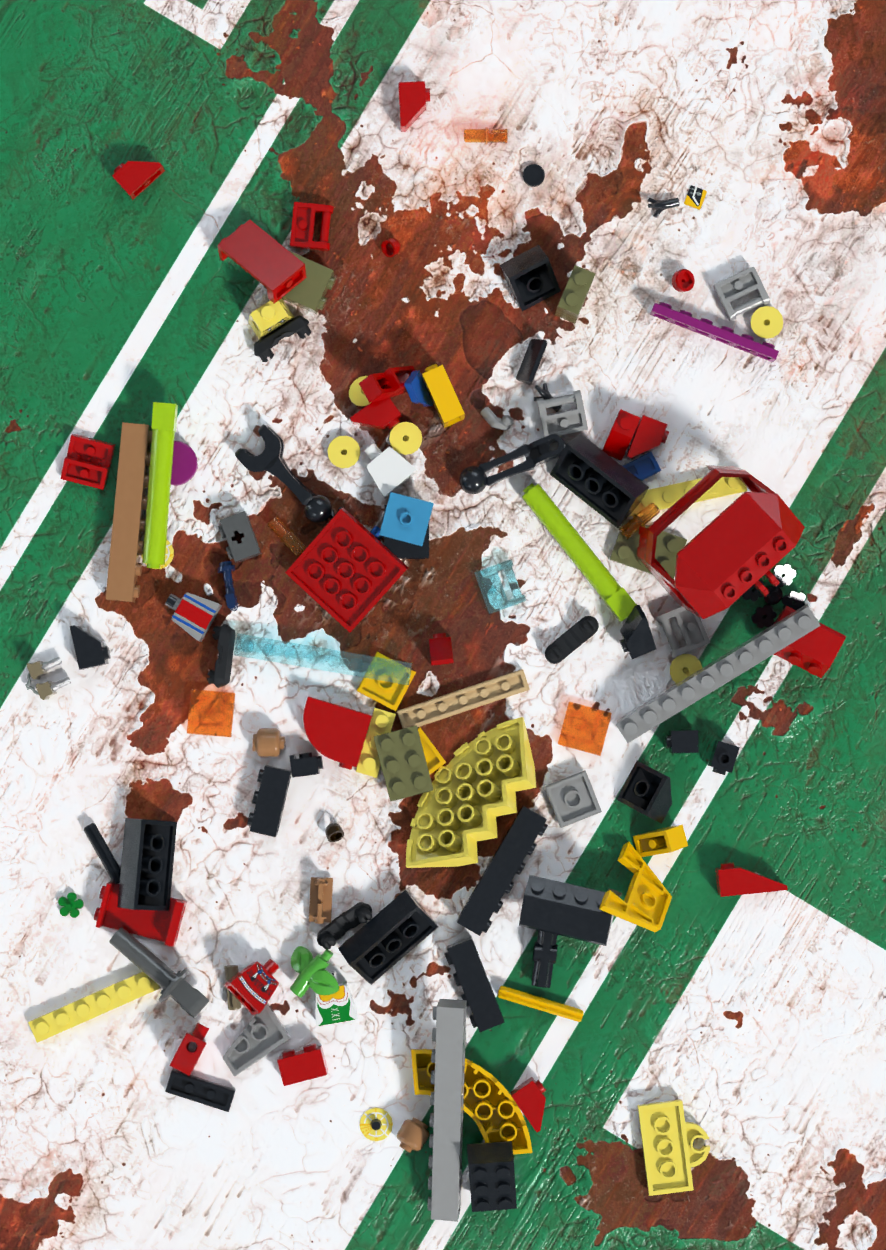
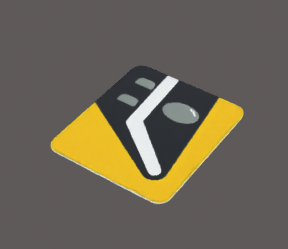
[684,185,707,210]

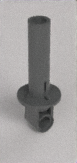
[109,927,209,1018]

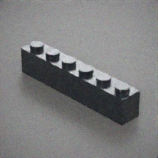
[456,805,548,936]

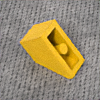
[633,824,688,857]

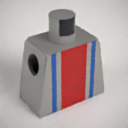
[165,592,222,642]

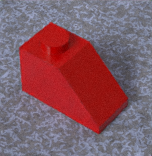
[399,81,430,132]
[112,161,165,200]
[350,398,402,430]
[602,409,641,461]
[625,415,669,460]
[429,633,454,666]
[510,1077,546,1132]

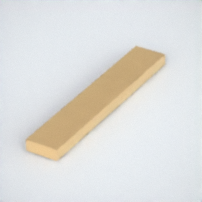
[397,669,530,729]

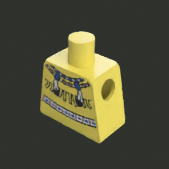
[248,299,295,340]

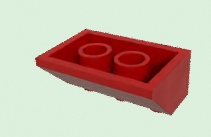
[773,606,846,678]

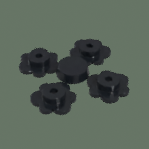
[742,563,806,628]

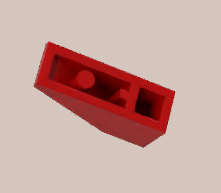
[715,863,788,897]

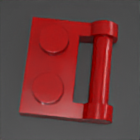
[290,202,334,251]

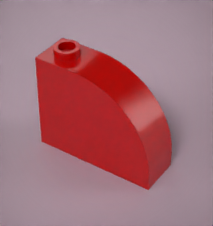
[303,697,372,770]

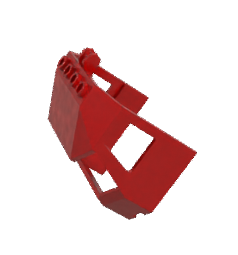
[637,465,805,619]

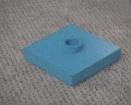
[379,492,434,547]

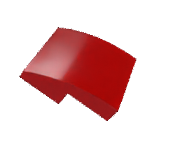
[61,434,116,490]

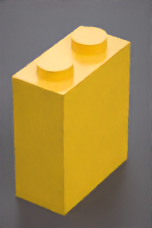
[422,364,465,428]

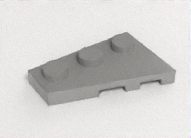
[222,1002,291,1076]

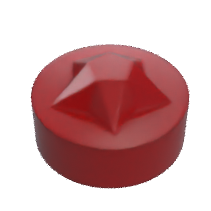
[672,269,695,292]

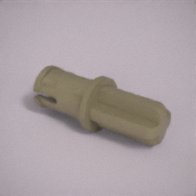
[224,965,241,1010]

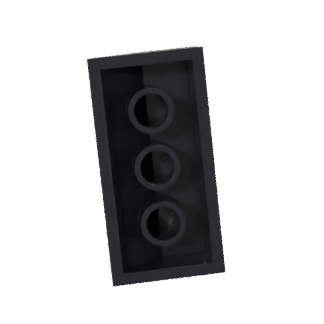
[550,433,649,528]
[117,818,177,911]
[519,875,614,946]
[338,890,438,985]

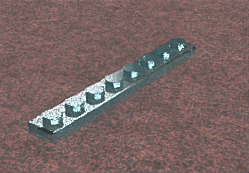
[234,633,413,685]

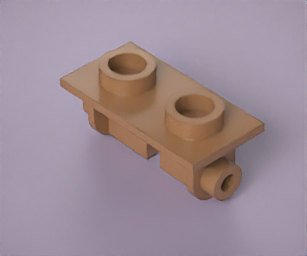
[309,877,333,924]

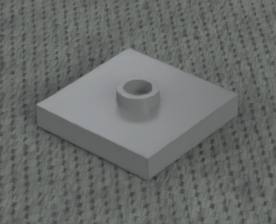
[544,770,602,828]

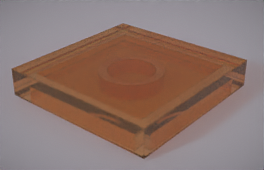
[187,689,236,737]
[557,702,612,756]

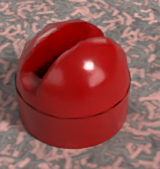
[381,238,401,257]

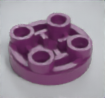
[171,441,198,486]

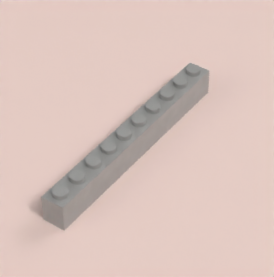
[616,604,821,743]
[427,999,467,1222]

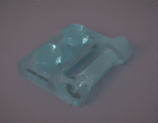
[474,559,526,614]

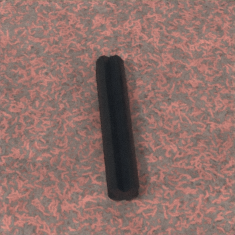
[84,823,121,884]

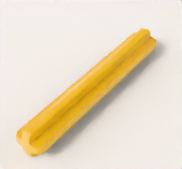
[497,986,584,1022]

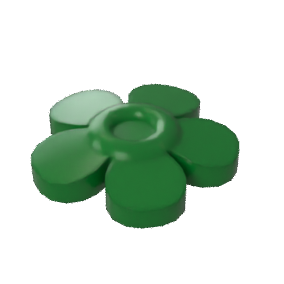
[58,892,84,918]

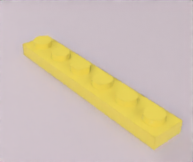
[629,477,747,517]
[28,972,161,1043]

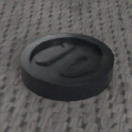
[523,164,545,187]

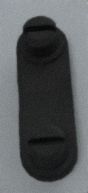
[254,315,311,362]
[545,616,599,664]
[207,624,236,688]
[317,902,372,949]

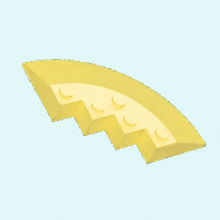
[406,717,536,868]

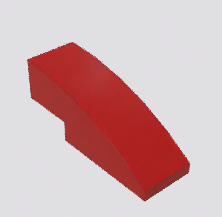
[359,366,416,403]

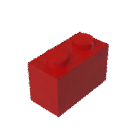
[277,1043,328,1086]

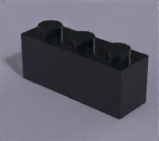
[247,765,292,837]

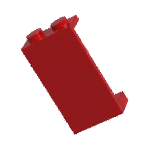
[217,220,307,304]
[94,881,187,947]

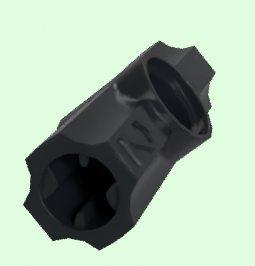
[531,930,558,988]

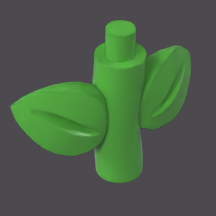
[290,946,340,998]

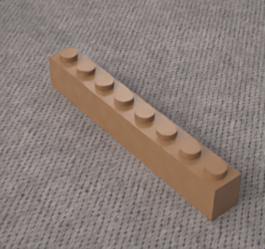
[106,422,152,603]

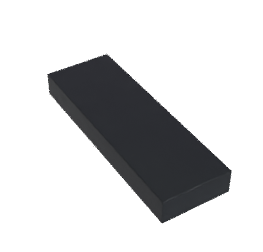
[165,1069,236,1112]

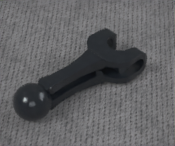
[235,424,332,523]
[459,434,566,494]

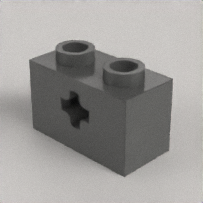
[218,511,262,563]

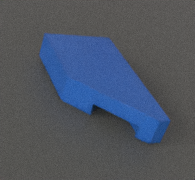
[404,370,433,407]
[623,451,662,481]

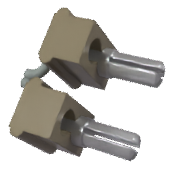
[25,657,71,700]

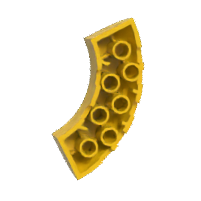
[411,1049,532,1155]

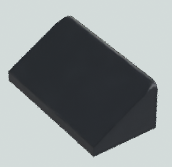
[516,339,548,385]

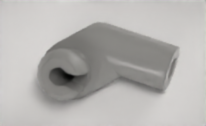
[480,407,513,430]

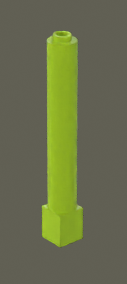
[142,402,178,569]
[522,483,637,622]

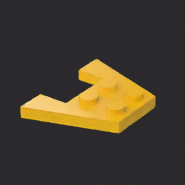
[599,841,672,932]

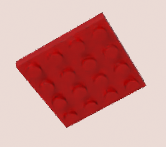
[285,508,408,633]

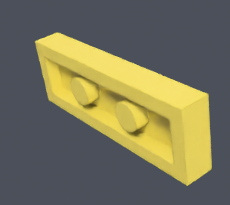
[356,708,396,778]

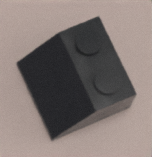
[500,245,561,311]

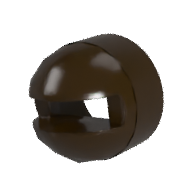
[325,823,344,842]

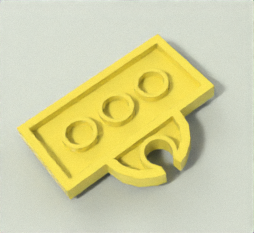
[637,1099,710,1196]

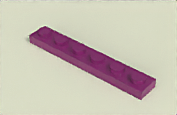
[650,302,779,362]

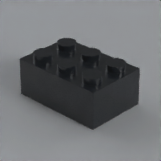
[467,1141,517,1212]

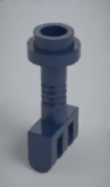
[217,561,238,612]

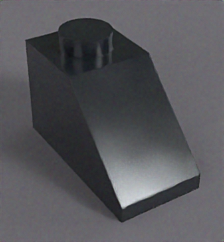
[619,605,656,659]
[70,625,111,670]

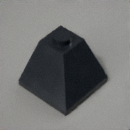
[616,761,672,824]

